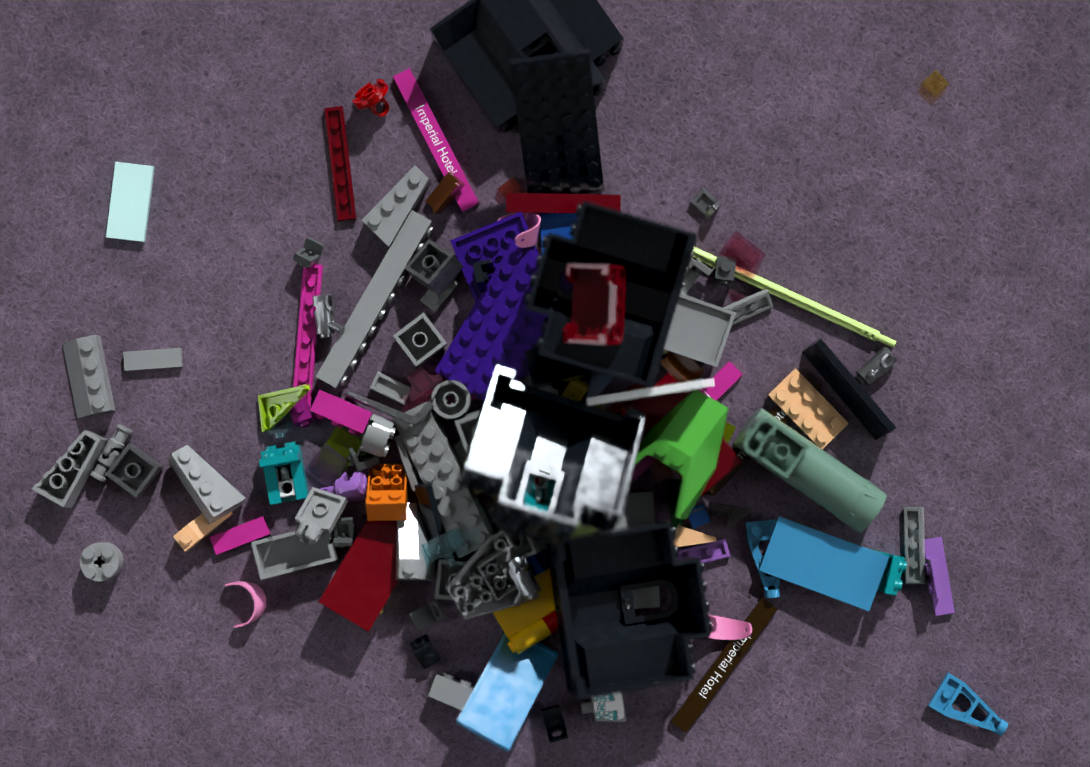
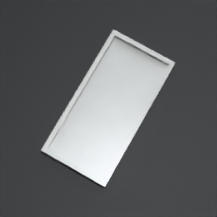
[587,378,715,406]

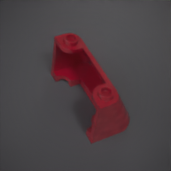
[562,264,626,345]

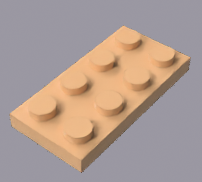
[768,368,849,449]

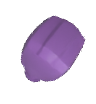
[320,470,368,502]

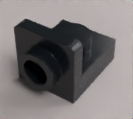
[473,259,495,293]

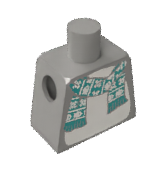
[581,692,627,722]

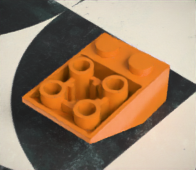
[366,464,408,521]

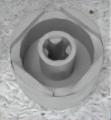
[431,380,471,419]
[359,414,397,457]
[80,542,123,582]

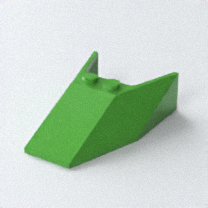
[633,389,729,519]

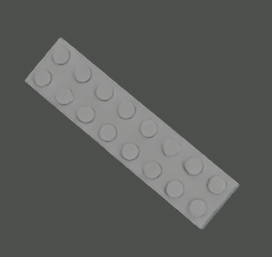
[392,401,495,558]

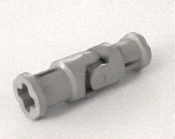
[90,423,133,482]

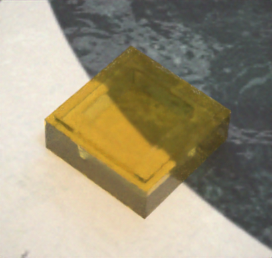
[921,70,949,97]

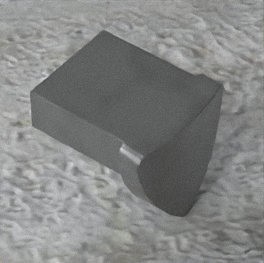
[690,188,721,219]

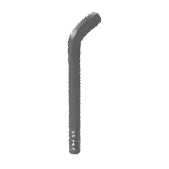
[345,391,434,425]

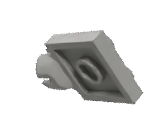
[295,487,348,545]

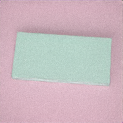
[106,162,155,242]

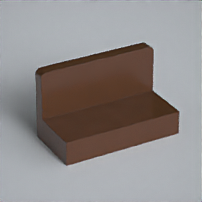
[426,172,465,214]
[660,351,704,383]

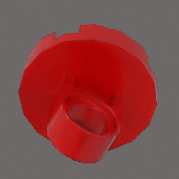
[352,79,389,117]

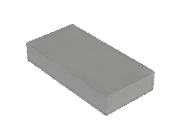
[369,372,412,405]

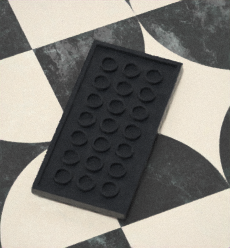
[509,49,604,194]

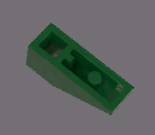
[667,479,685,540]

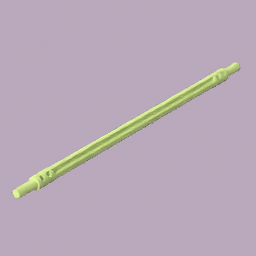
[692,247,896,348]

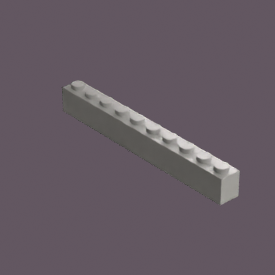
[316,210,434,389]

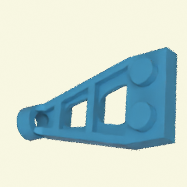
[745,519,780,598]
[928,672,1008,736]

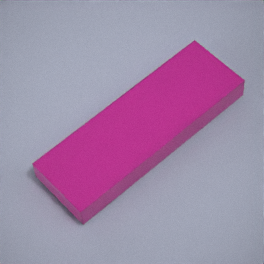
[209,516,271,555]

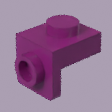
[290,396,315,428]

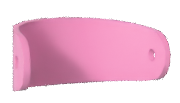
[498,212,541,248]
[224,581,266,628]
[707,615,752,640]

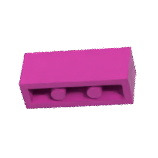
[310,389,374,436]

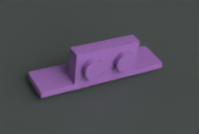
[925,537,955,616]

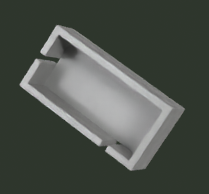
[251,530,338,580]

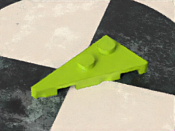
[258,385,310,432]

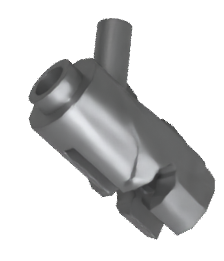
[312,294,345,338]
[855,347,898,386]
[507,556,541,606]

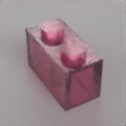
[722,231,766,271]

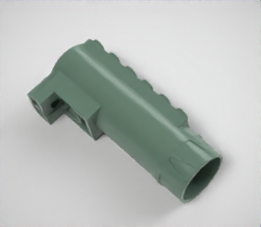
[734,408,887,533]

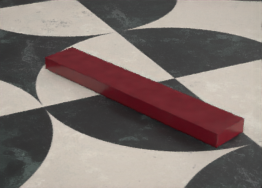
[324,106,357,222]
[506,193,621,213]

